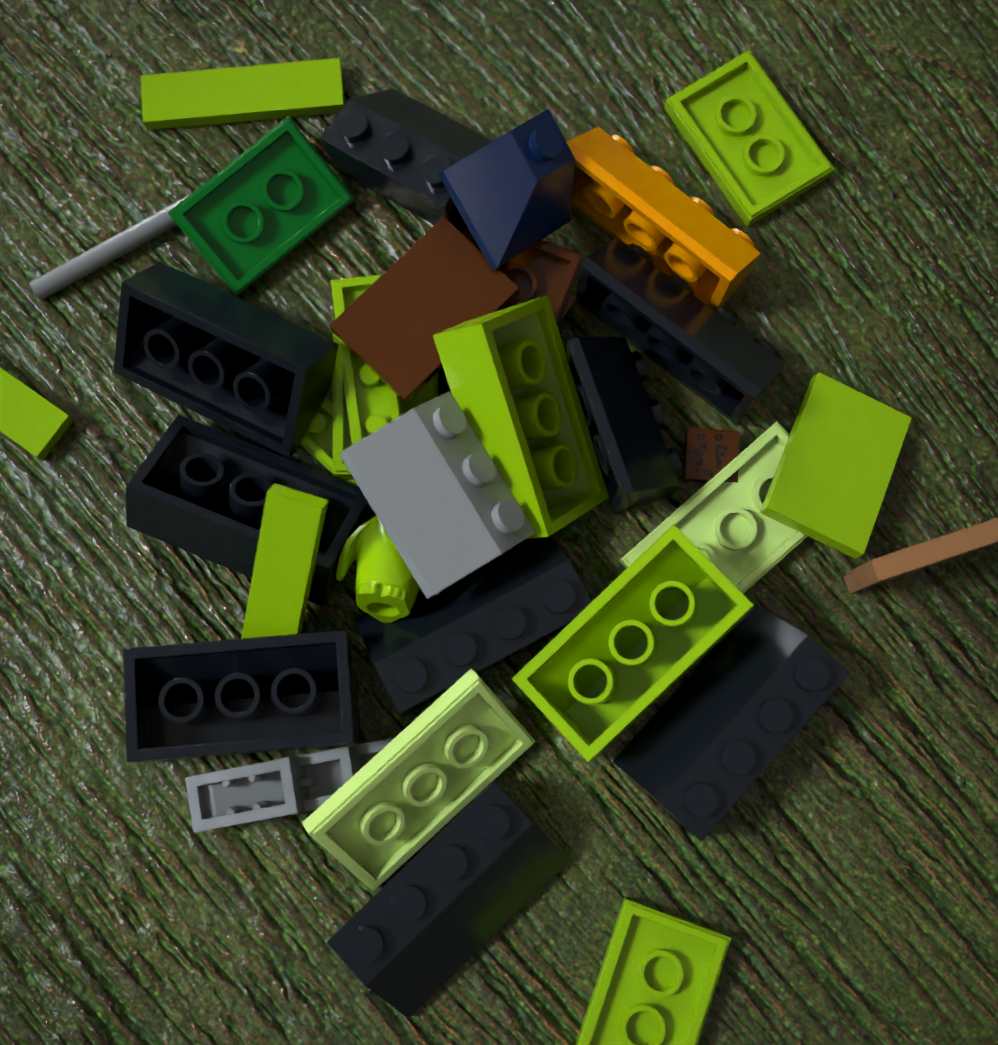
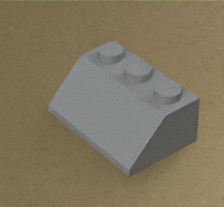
[339,391,536,599]

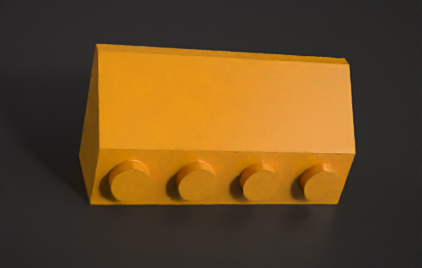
[567,126,761,308]

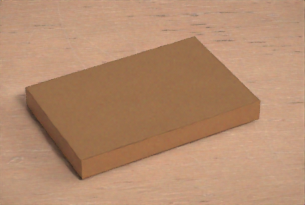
[843,518,998,594]

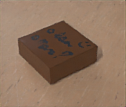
[683,428,740,483]

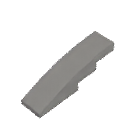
[185,737,395,833]

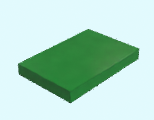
[168,116,355,296]

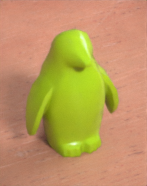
[336,515,439,623]

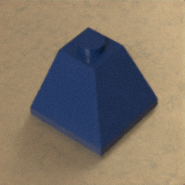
[438,109,575,270]

